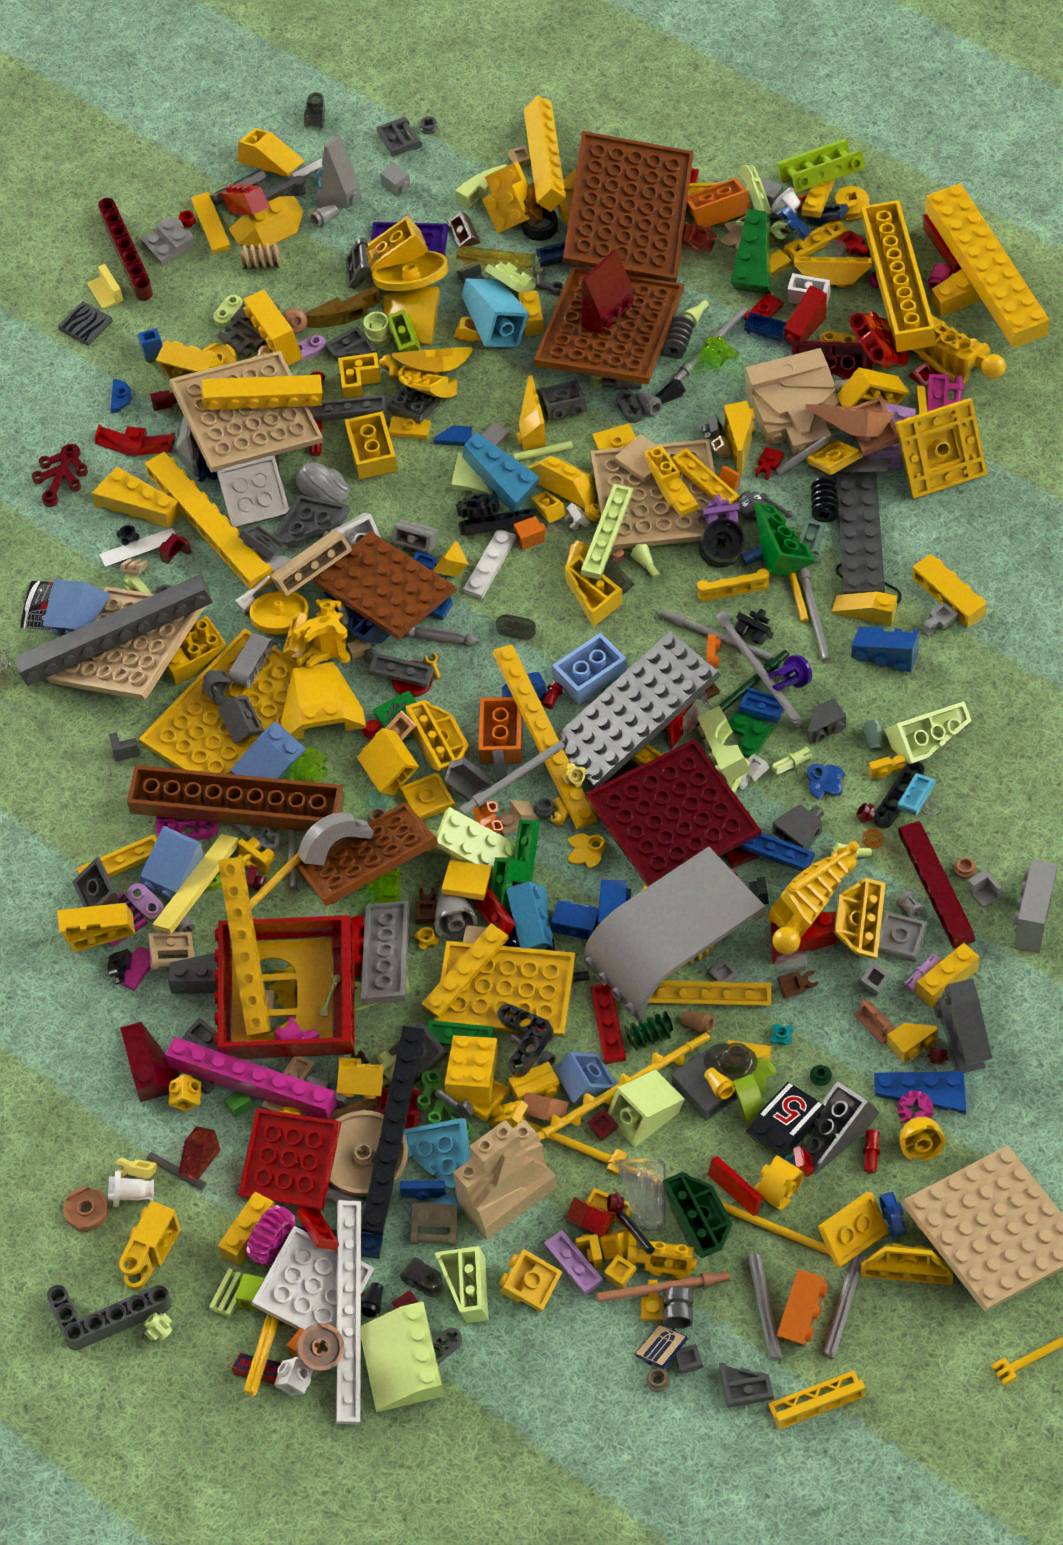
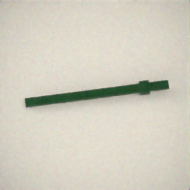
[696,650,790,727]

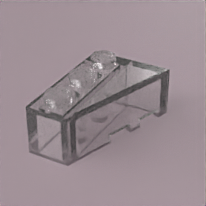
[615,1157,666,1232]

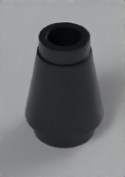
[655,379,686,404]
[361,1282,384,1318]

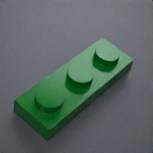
[427,1020,494,1045]

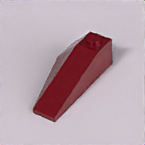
[792,340,874,380]
[120,1022,179,1102]

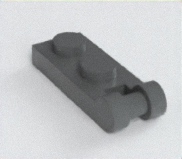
[263,176,306,202]

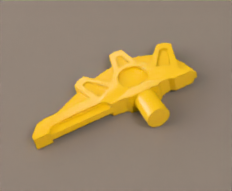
[269,966,297,1020]

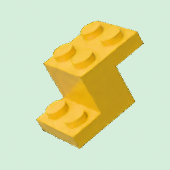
[482,161,533,234]

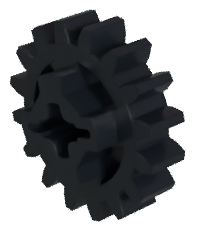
[456,493,500,520]

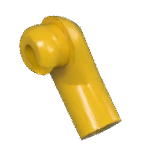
[379,355,399,380]
[550,797,569,825]

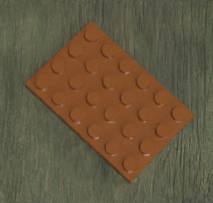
[313,531,456,640]
[296,802,439,906]

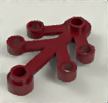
[32,444,88,507]

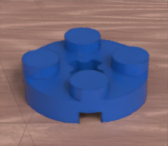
[777,205,811,241]
[879,1191,908,1239]

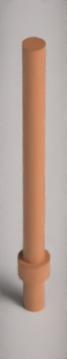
[596,1271,730,1302]

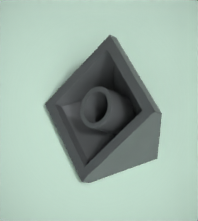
[72,857,119,907]

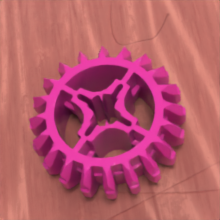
[246,1205,296,1266]

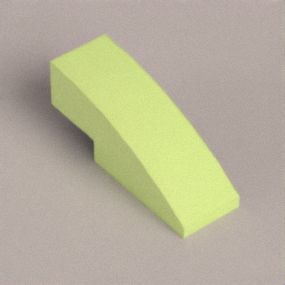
[455,164,508,209]

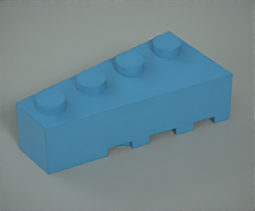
[462,432,540,512]

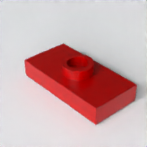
[744,293,784,329]

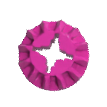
[897,1091,933,1123]

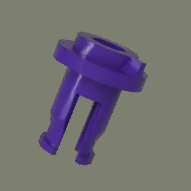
[769,654,812,691]

